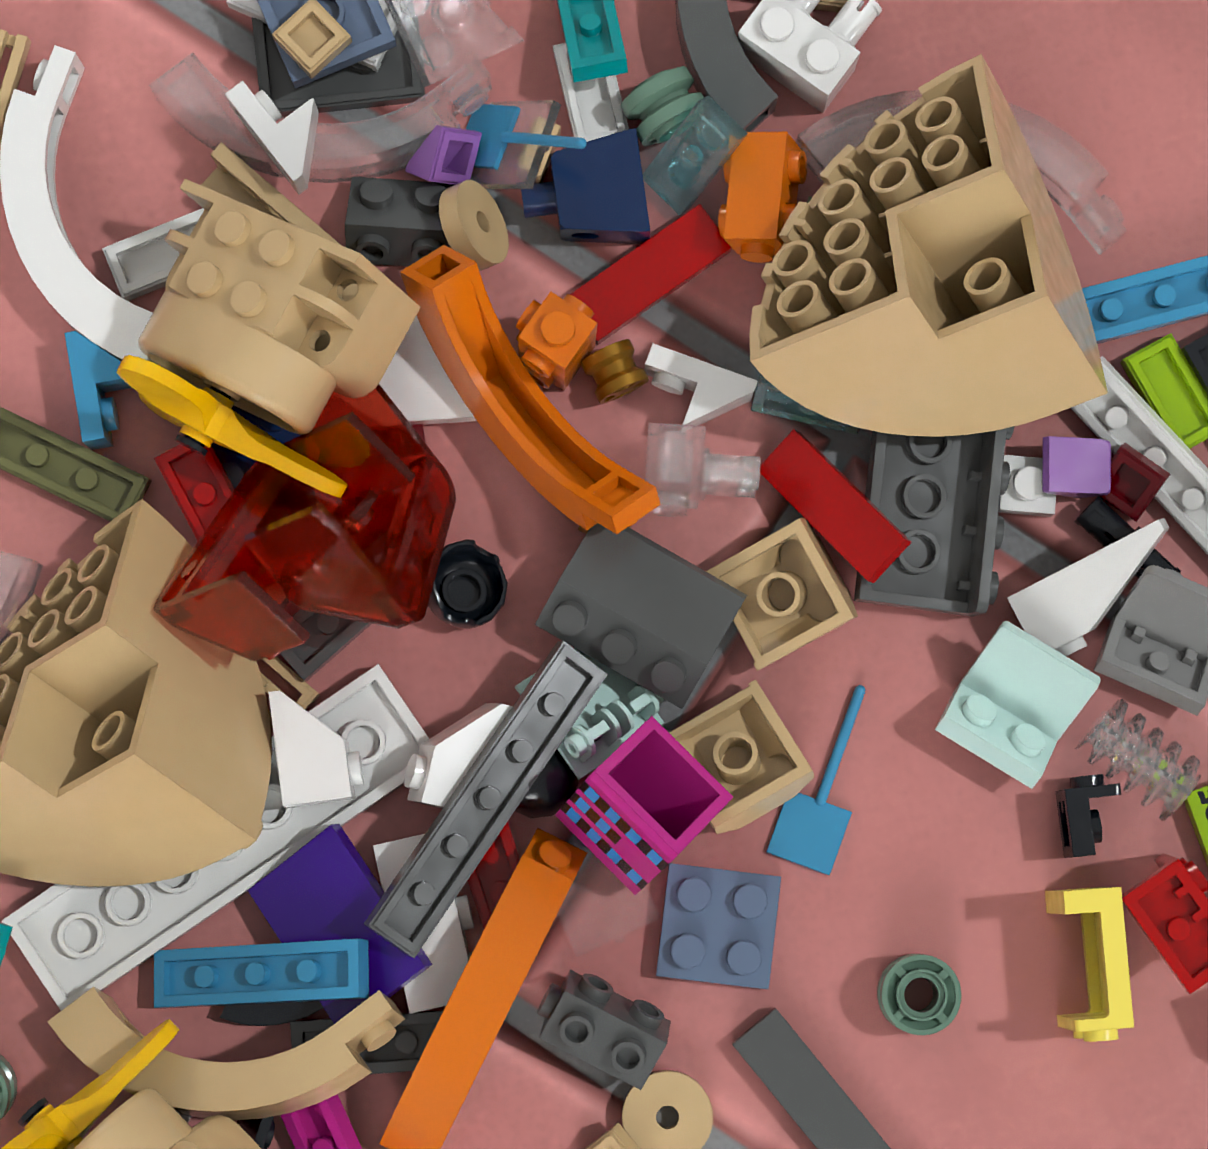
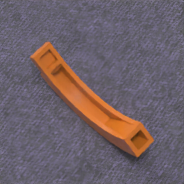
[400,245,661,535]
[379,828,587,1149]

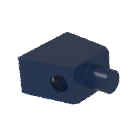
[520,128,650,244]

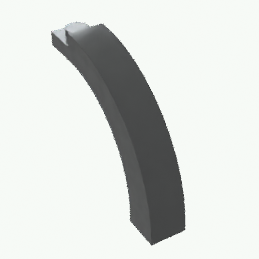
[675,0,778,144]

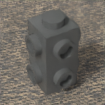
[537,969,671,1090]

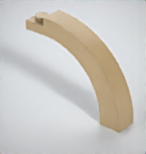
[47,987,405,1121]

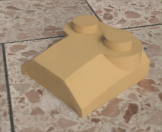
[706,518,858,671]
[669,680,815,834]

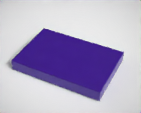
[247,824,433,1024]

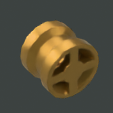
[580,339,649,404]

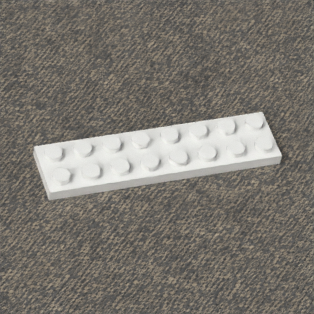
[2,664,429,1011]

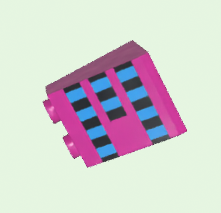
[555,716,733,895]

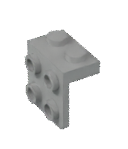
[1094,565,1208,716]

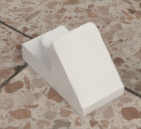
[225,80,319,195]
[644,343,758,433]

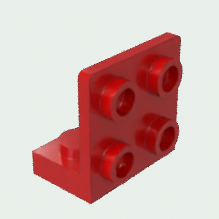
[1122,853,1208,994]

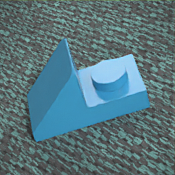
[64,331,132,450]

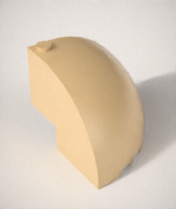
[749,54,1108,437]
[0,499,272,887]

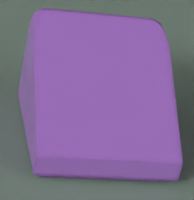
[405,125,482,185]
[1042,436,1111,498]

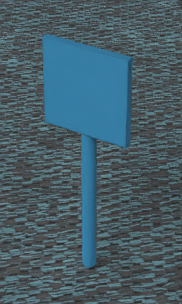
[466,103,587,170]
[766,685,866,875]

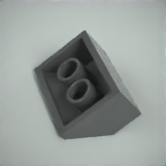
[535,523,747,709]

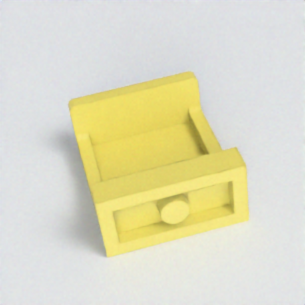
[1045,887,1134,1042]

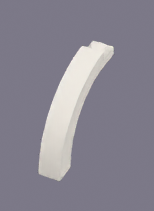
[0,45,158,365]

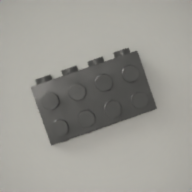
[854,426,1015,617]

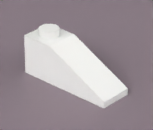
[1007,518,1169,656]

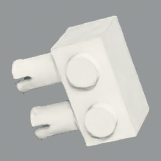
[737,0,882,113]

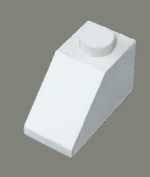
[268,691,364,808]
[404,703,513,808]

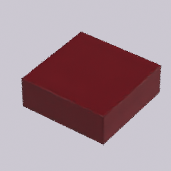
[1100,443,1171,522]

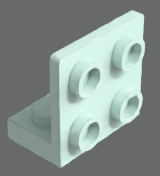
[935,621,1101,789]

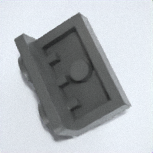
[345,177,454,267]

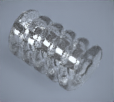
[1076,699,1201,821]

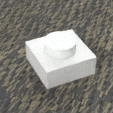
[998,455,1056,517]

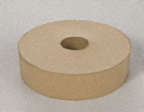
[439,180,509,271]
[622,1070,713,1149]

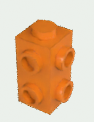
[718,131,807,263]
[515,291,597,391]

